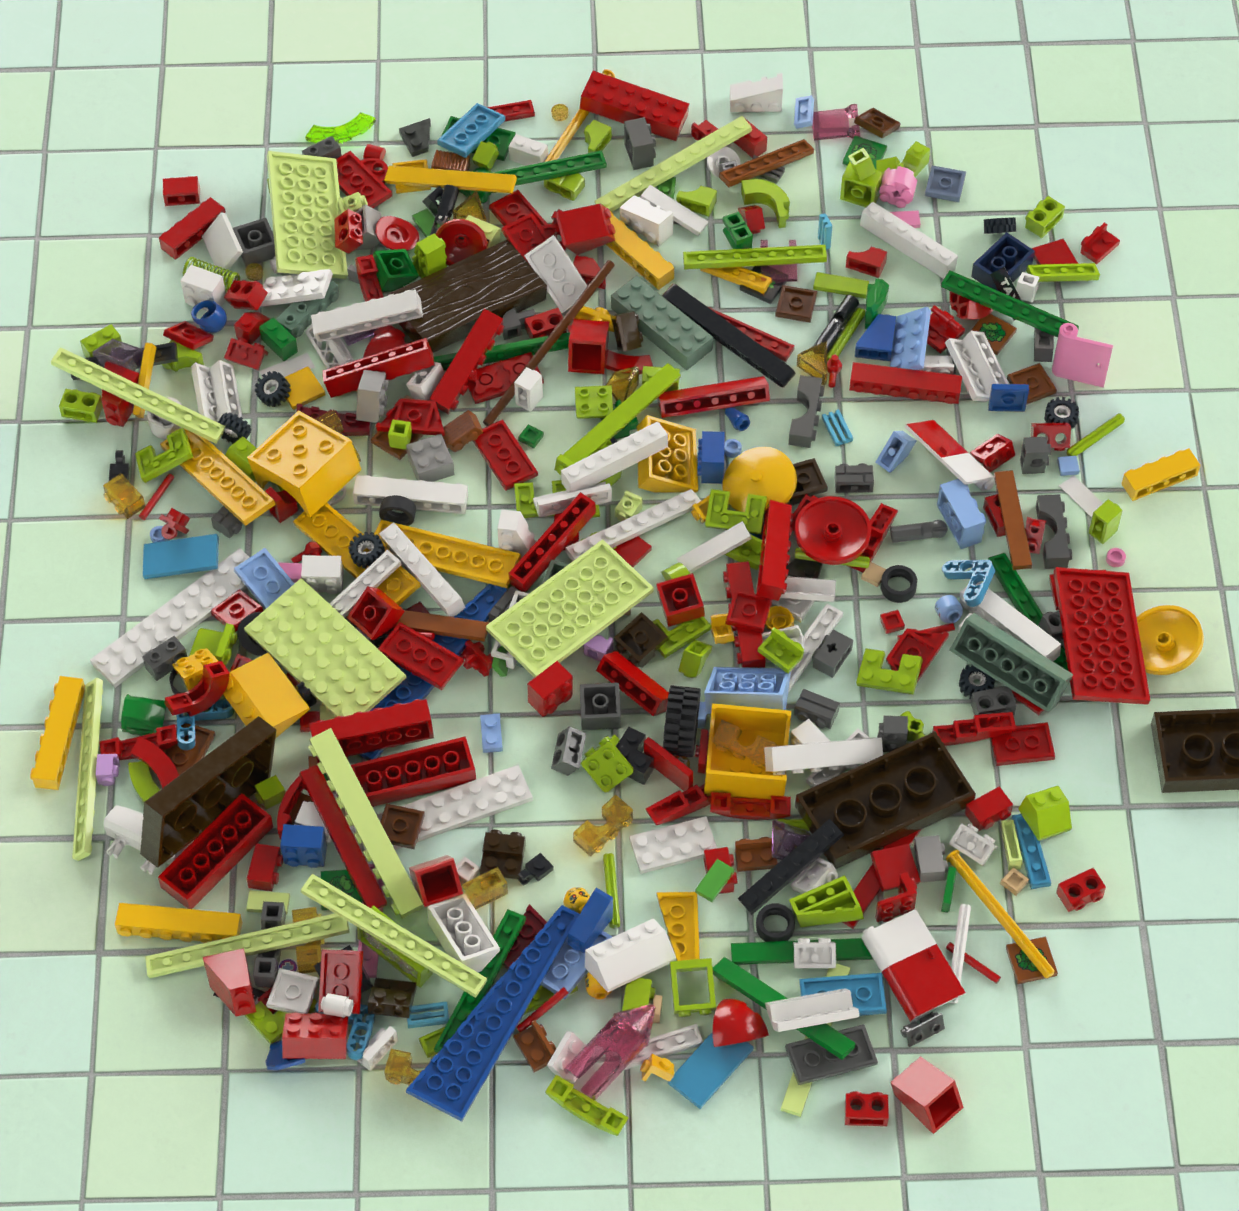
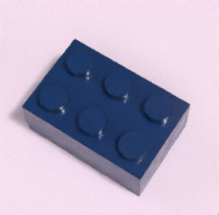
[971,232,1035,291]

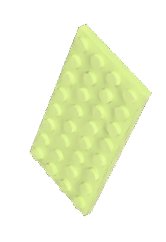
[267,151,348,279]
[486,539,654,678]
[244,578,406,717]

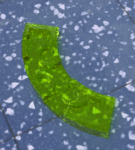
[305,112,376,143]

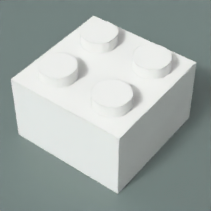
[180,265,226,311]
[301,555,344,594]

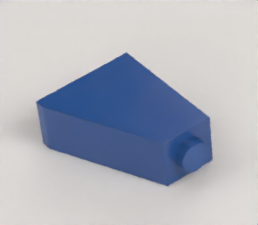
[855,314,896,362]
[568,888,613,953]

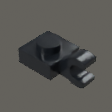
[109,450,130,483]
[296,682,317,707]
[518,853,554,886]

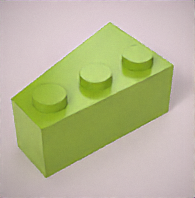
[412,233,447,279]
[789,875,864,928]

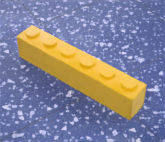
[606,211,674,290]
[30,676,85,790]
[115,903,243,943]

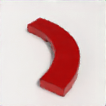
[567,325,653,374]
[130,737,179,788]

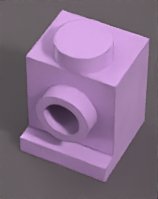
[583,635,613,661]
[96,754,120,786]

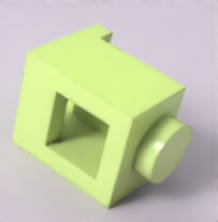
[338,192,368,213]
[615,490,642,521]

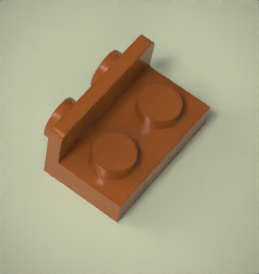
[735,837,778,872]
[513,1020,556,1072]

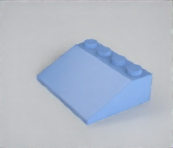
[704,667,791,714]

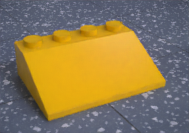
[636,415,698,493]
[223,652,311,739]

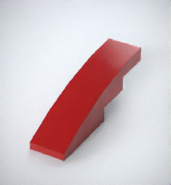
[848,503,898,573]
[932,712,1016,746]
[646,784,711,825]

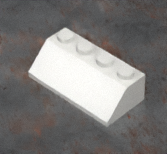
[428,894,500,972]
[585,919,676,992]

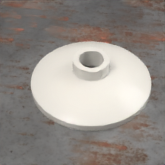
[707,146,740,178]

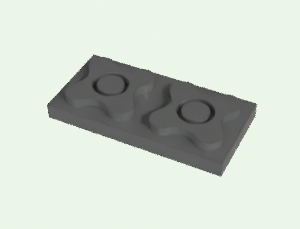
[785,1024,878,1085]

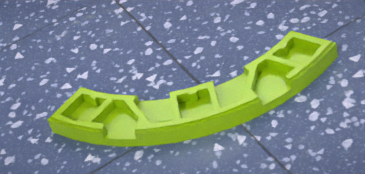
[128,761,160,802]

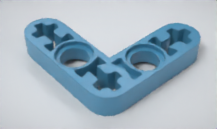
[942,560,995,607]
[176,699,234,750]
[315,1001,375,1060]

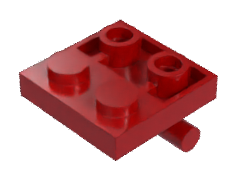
[927,305,965,354]

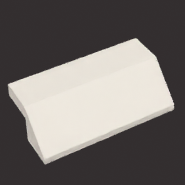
[945,331,1009,402]
[191,360,242,422]
[765,989,860,1032]

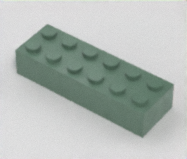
[611,275,713,370]
[949,613,1073,712]

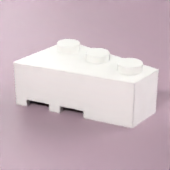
[730,73,783,112]
[620,196,673,247]
[497,509,536,560]

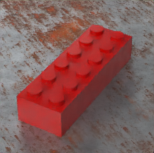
[579,71,690,141]
[309,699,434,763]
[351,736,476,807]
[158,793,273,909]

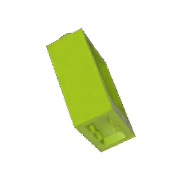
[669,958,716,1017]

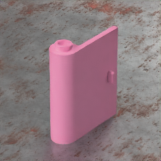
[1052,323,1113,388]

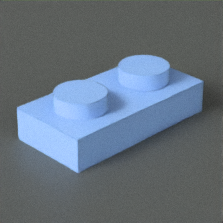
[794,95,814,129]
[480,713,503,753]

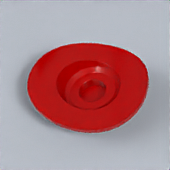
[375,216,419,251]

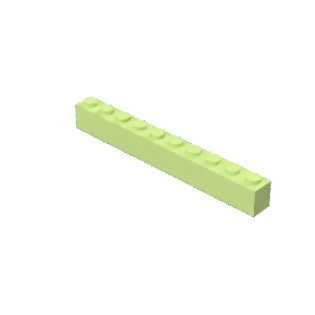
[308,728,423,919]

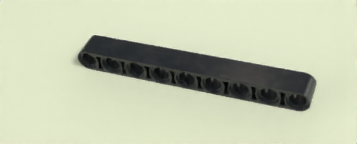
[662,283,796,388]

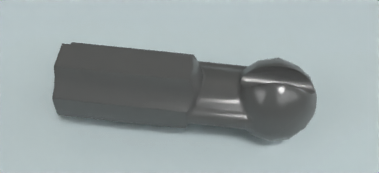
[890,520,948,543]

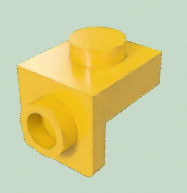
[691,495,710,524]
[710,613,734,644]
[640,1054,674,1082]

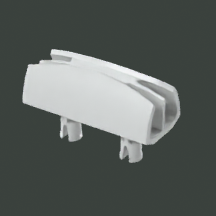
[104,805,188,875]

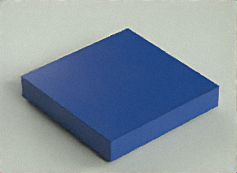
[988,384,1029,412]

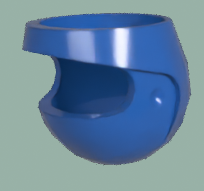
[191,300,227,333]

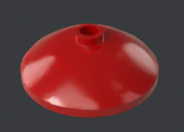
[436,219,487,266]

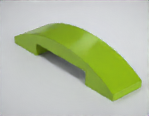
[545,1075,629,1136]

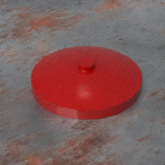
[795,496,871,565]

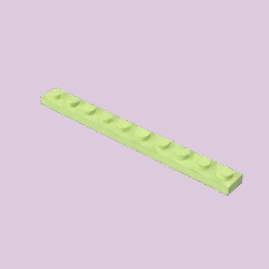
[594,116,752,212]
[51,347,225,444]
[72,678,103,861]
[301,874,487,998]
[145,913,350,978]

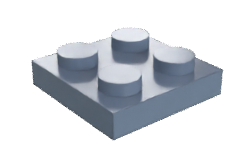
[925,165,966,202]

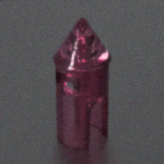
[563,1004,656,1100]

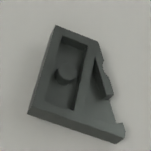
[399,118,431,157]
[786,558,823,579]

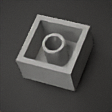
[356,370,389,423]
[406,434,455,482]

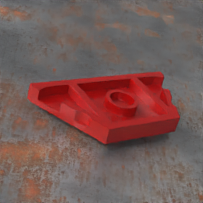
[375,398,445,436]
[886,628,949,683]

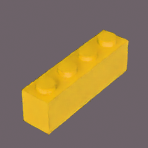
[1122,448,1200,501]

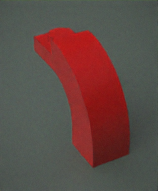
[164,661,230,717]

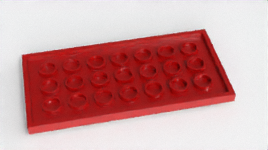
[1053,567,1151,705]

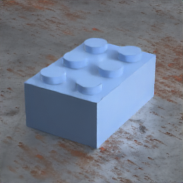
[937,479,986,549]

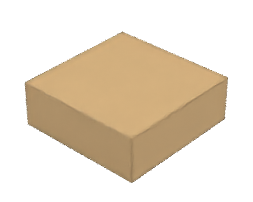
[861,562,886,587]
[1000,867,1029,896]
[651,995,662,1023]

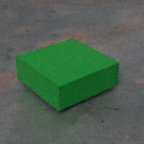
[518,424,544,448]

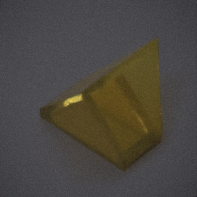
[453,190,487,222]
[797,341,828,385]
[606,366,639,403]

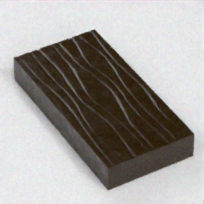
[387,239,547,353]
[1151,709,1239,793]
[140,716,277,868]
[795,731,976,869]

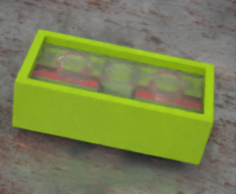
[357,905,433,988]

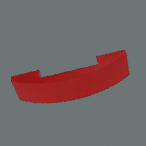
[355,254,384,302]
[100,724,178,760]
[277,765,315,840]
[710,792,791,820]

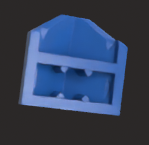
[265,1041,306,1070]

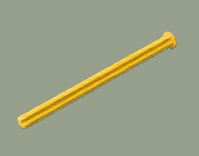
[544,69,615,162]
[946,850,1054,978]

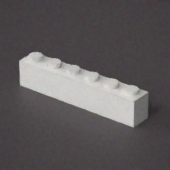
[860,202,958,279]
[311,290,423,342]
[561,421,668,492]
[353,475,468,514]
[379,522,466,617]
[960,582,1061,661]
[764,738,883,775]

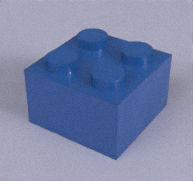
[697,431,725,484]
[280,824,327,868]

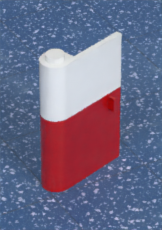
[905,420,995,491]
[861,909,966,1023]

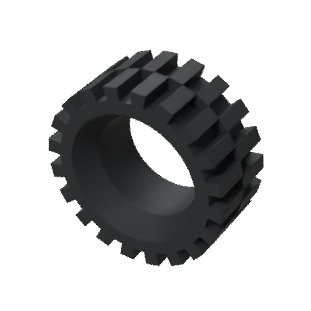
[663,685,701,757]

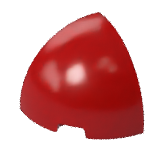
[949,291,993,320]
[363,328,406,358]
[712,999,769,1047]

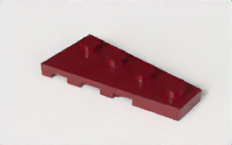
[296,404,370,436]

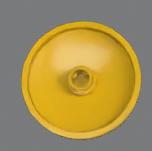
[722,447,797,512]
[1137,605,1204,675]

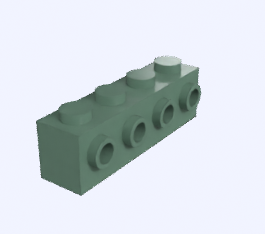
[276,280,339,338]

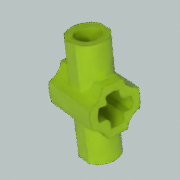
[900,711,925,741]

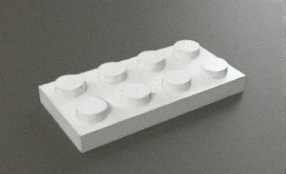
[524,235,587,314]
[260,269,333,307]
[629,816,717,874]

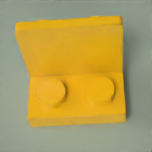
[172,648,218,691]

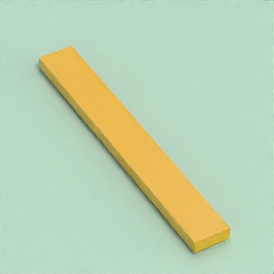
[384,165,517,193]

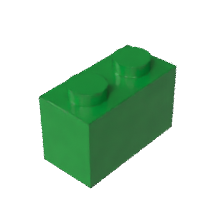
[259,317,298,361]

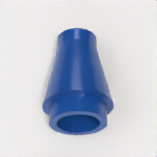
[725,407,750,431]

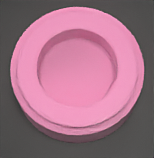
[1106,548,1126,567]

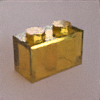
[103,474,145,519]
[462,867,508,910]

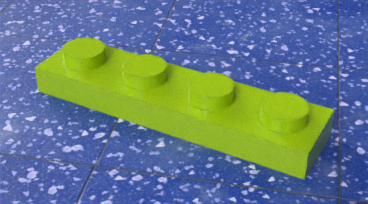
[1026,263,1100,282]

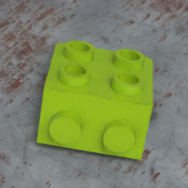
[575,385,613,419]
[189,623,238,666]
[580,734,634,793]

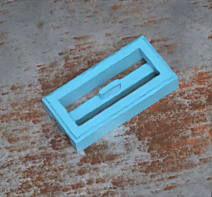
[818,213,832,250]
[822,409,853,446]
[407,1002,449,1029]

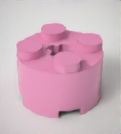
[879,166,918,208]

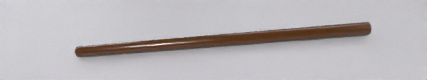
[483,260,615,426]

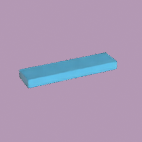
[1011,814,1051,889]

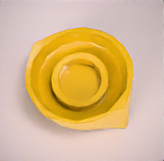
[765,606,794,631]

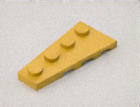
[657,892,700,961]

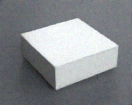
[456,857,480,885]

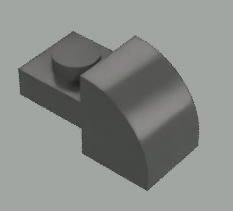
[502,308,536,340]

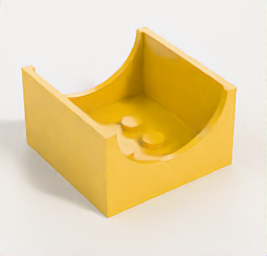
[247,411,361,518]
[704,703,791,799]

